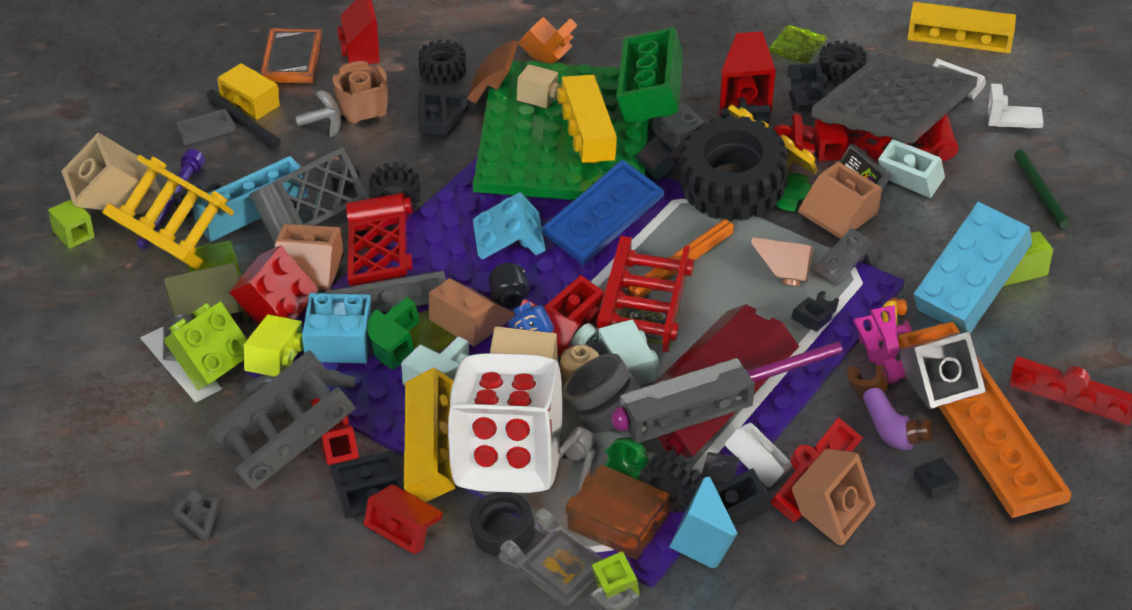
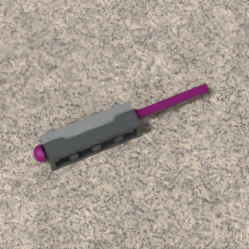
[611,342,843,443]

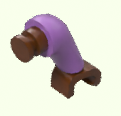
[847,365,932,451]

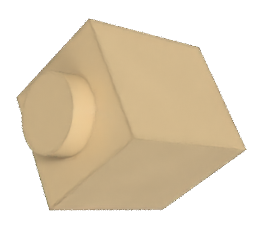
[517,64,561,108]

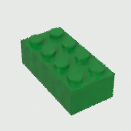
[616,27,683,123]

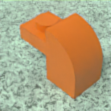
[518,17,578,63]

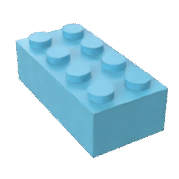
[913,202,1032,333]

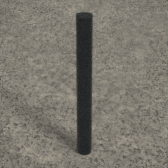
[207,89,280,148]

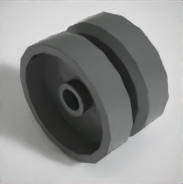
[562,353,641,433]

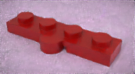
[1009,356,1132,426]
[770,417,863,524]

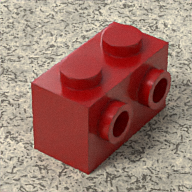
[544,275,604,340]

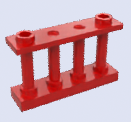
[597,236,694,352]

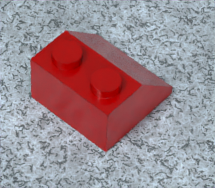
[337,0,380,64]

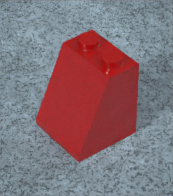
[719,31,776,117]

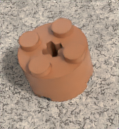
[333,61,388,123]

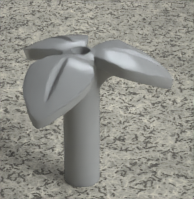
[296,91,341,137]

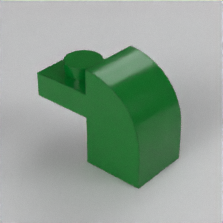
[367,297,420,370]

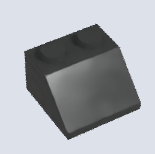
[899,331,986,409]

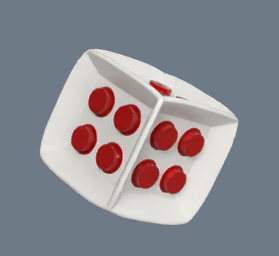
[448,353,562,493]

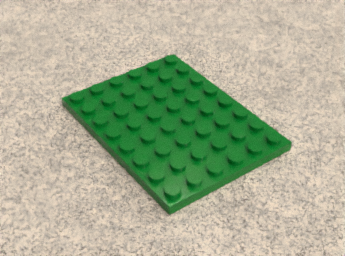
[473,61,648,200]

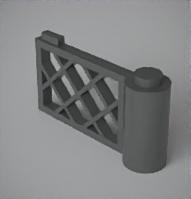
[249,147,369,244]

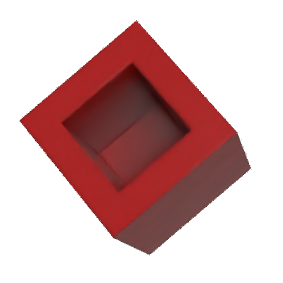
[812,119,848,162]

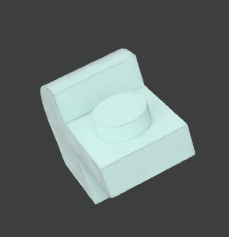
[401,336,469,385]

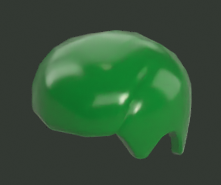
[602,437,649,490]

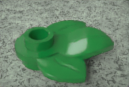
[776,173,813,212]

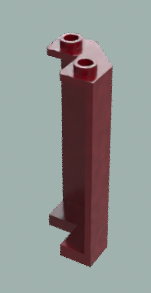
[652,304,799,459]

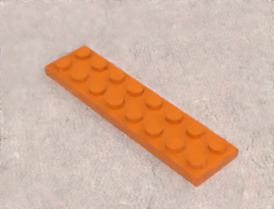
[898,321,1072,518]

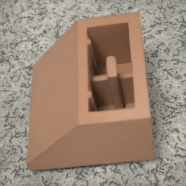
[798,162,882,239]
[275,224,344,291]

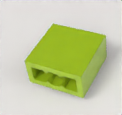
[163,301,247,390]

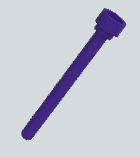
[137,149,205,249]

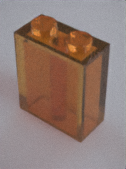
[565,464,670,560]

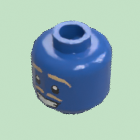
[509,302,554,333]

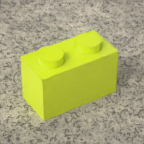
[244,315,304,377]

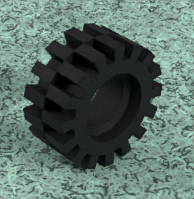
[418,40,466,85]
[819,40,867,85]
[369,162,420,209]
[639,450,703,513]

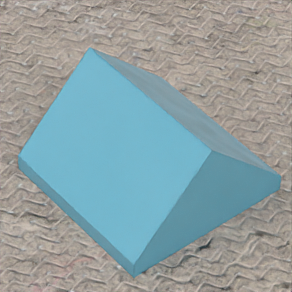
[669,477,738,568]

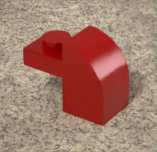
[310,397,359,465]

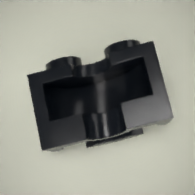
[787,63,829,112]

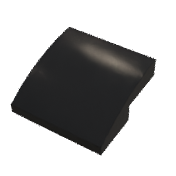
[330,450,407,519]

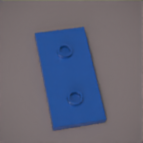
[542,159,664,266]

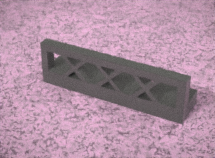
[323,271,446,314]

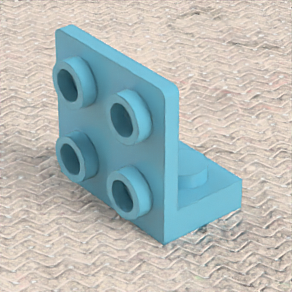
[473,192,546,259]

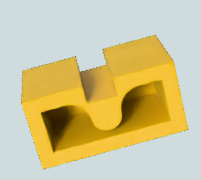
[217,63,280,120]

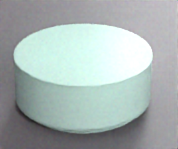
[571,323,598,347]

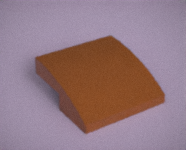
[467,40,518,104]

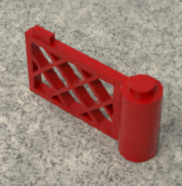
[844,113,959,162]
[346,192,413,286]

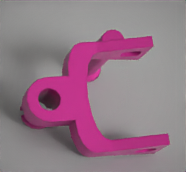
[853,305,912,385]

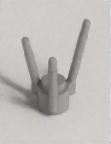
[558,427,596,502]

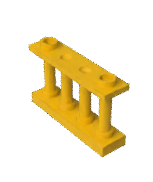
[102,155,235,270]

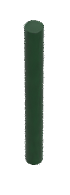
[1014,150,1070,228]

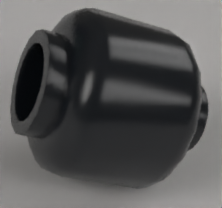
[488,262,529,308]

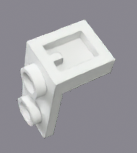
[987,84,1044,129]

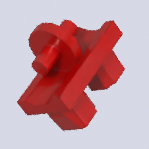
[773,113,815,166]

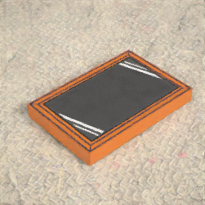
[260,28,322,84]

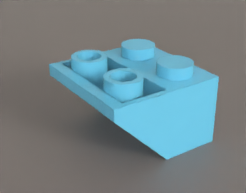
[302,293,371,363]

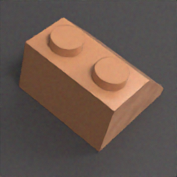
[429,278,514,347]
[792,449,876,546]

